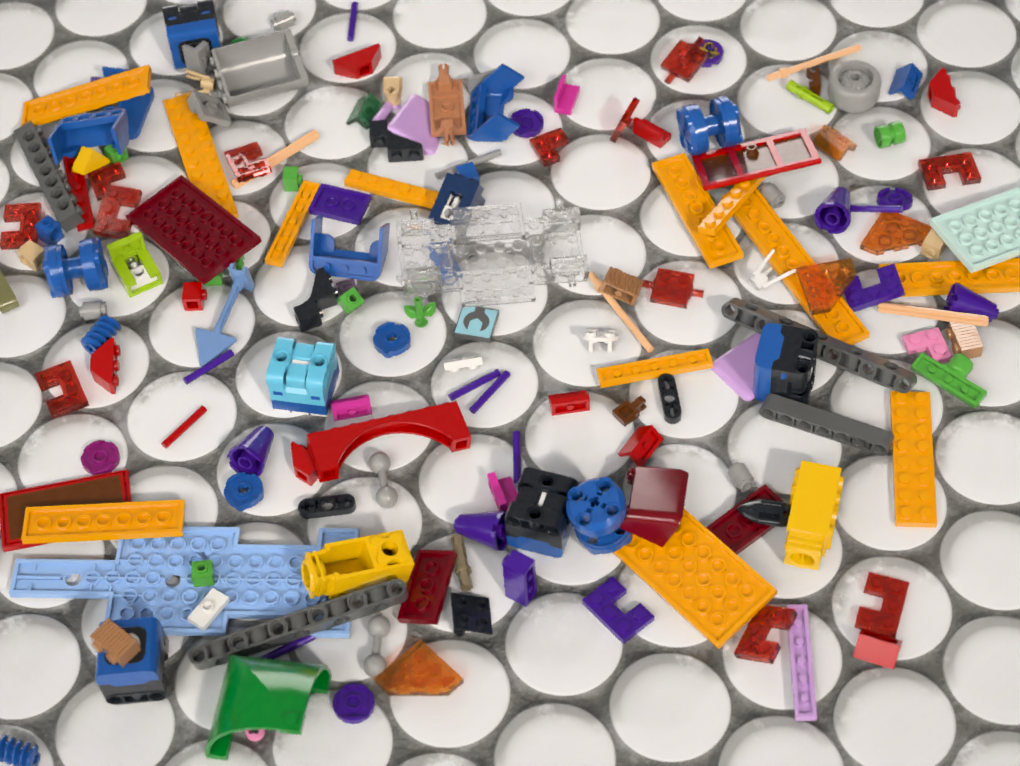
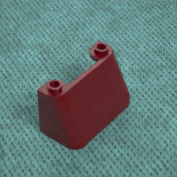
[619,465,689,548]

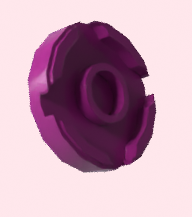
[80,440,121,475]

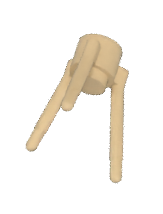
[175,69,217,96]

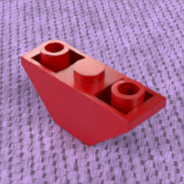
[332,43,382,79]
[927,68,960,118]
[90,338,121,394]

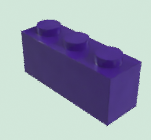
[502,549,537,607]

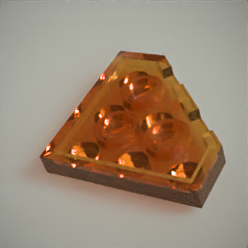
[860,213,932,256]
[796,258,856,315]
[374,639,464,696]

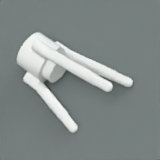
[748,249,797,291]

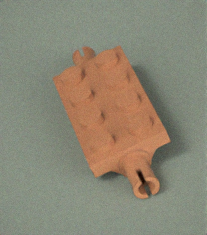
[428,64,467,146]

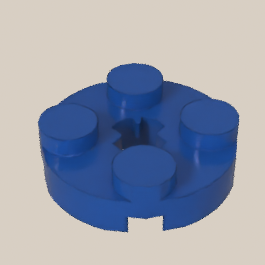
[373,322,411,358]
[224,472,264,511]

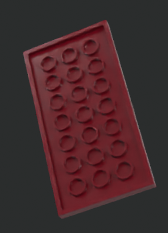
[125,175,262,285]

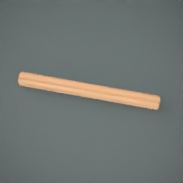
[231,130,320,189]
[877,302,989,327]

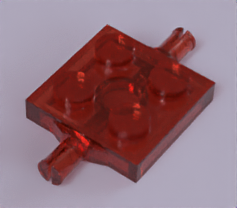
[660,36,709,85]
[642,268,704,309]

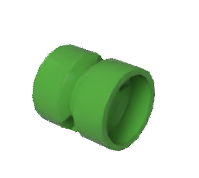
[874,121,906,149]

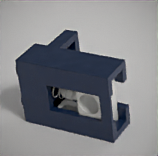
[428,172,486,235]

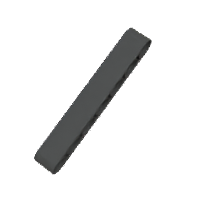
[759,394,894,456]

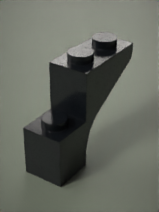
[369,120,424,163]
[293,267,339,332]

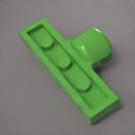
[911,352,987,409]

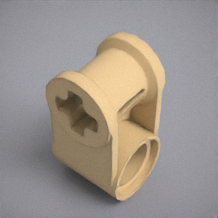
[383,76,402,106]

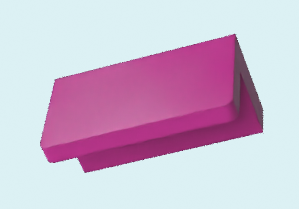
[554,74,580,115]
[331,394,372,421]
[487,472,518,512]

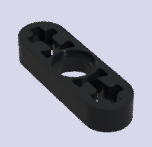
[658,373,682,424]
[298,494,356,519]

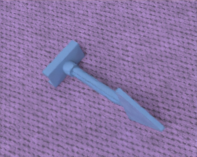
[195,263,255,367]

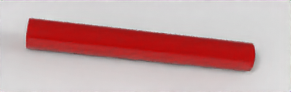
[161,405,207,449]

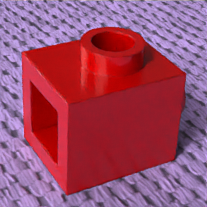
[182,282,207,311]

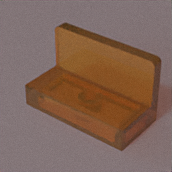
[813,125,858,161]

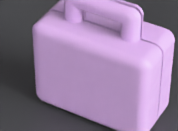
[372,94,440,155]
[711,332,761,401]

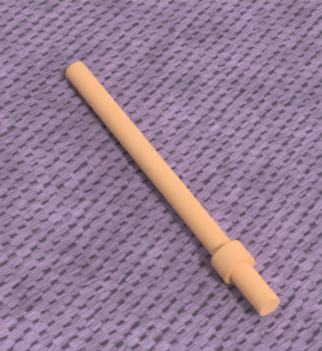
[766,44,861,81]
[587,271,654,353]

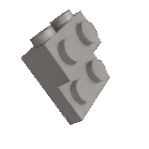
[187,91,232,127]

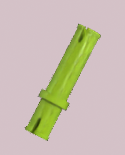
[786,80,835,114]

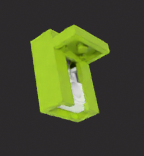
[106,231,163,298]

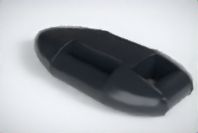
[737,499,792,527]

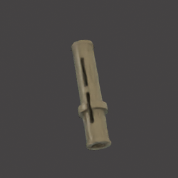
[451,534,473,592]

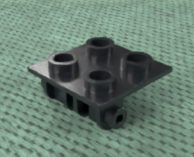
[450,593,493,637]

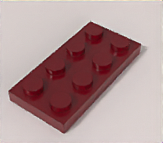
[706,484,788,555]
[397,549,457,625]

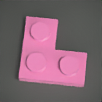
[902,327,952,363]

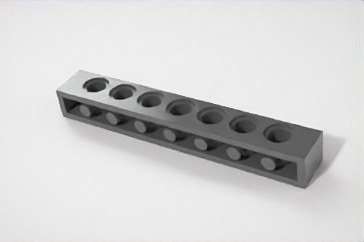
[13,121,85,233]

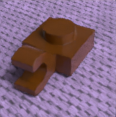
[806,68,821,96]
[612,396,646,427]

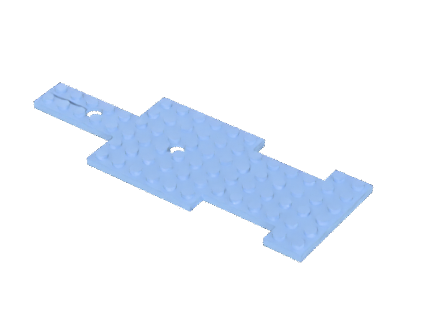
[9,526,360,638]

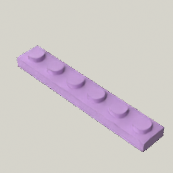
[786,604,817,721]

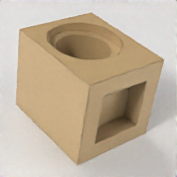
[921,228,947,261]
[17,240,44,272]

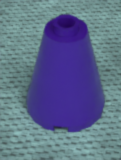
[814,187,851,234]
[944,282,999,322]
[227,426,274,476]
[454,511,508,551]

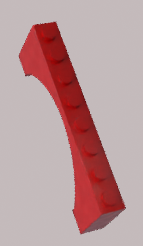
[307,401,471,483]

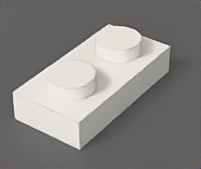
[443,355,483,373]

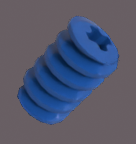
[81,315,121,354]
[0,734,40,766]

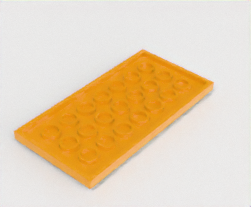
[612,509,777,650]

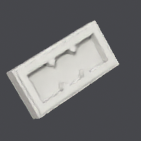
[187,588,230,631]

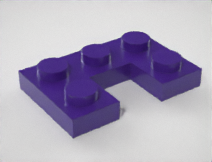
[840,263,905,312]
[582,576,654,644]

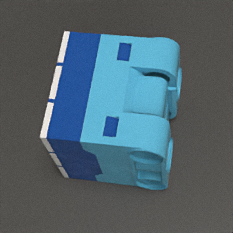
[266,336,340,417]

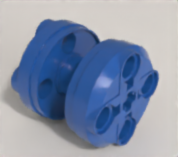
[676,96,743,156]
[43,237,109,298]
[566,477,633,555]

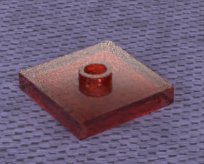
[610,97,640,143]

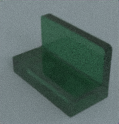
[346,93,383,130]

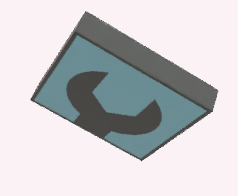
[454,304,499,343]

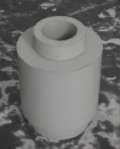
[270,10,296,31]
[760,182,786,209]
[79,300,108,321]
[728,462,755,492]

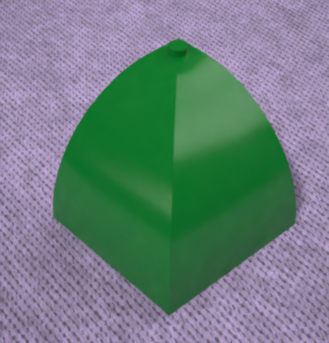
[205,655,332,760]

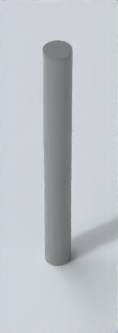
[435,149,502,180]

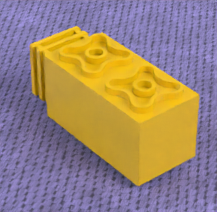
[784,461,844,570]
[301,529,415,600]

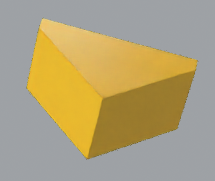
[72,146,110,175]

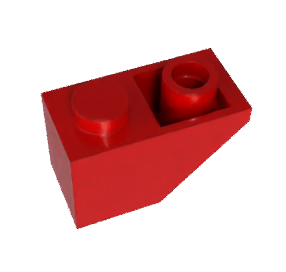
[290,442,318,486]

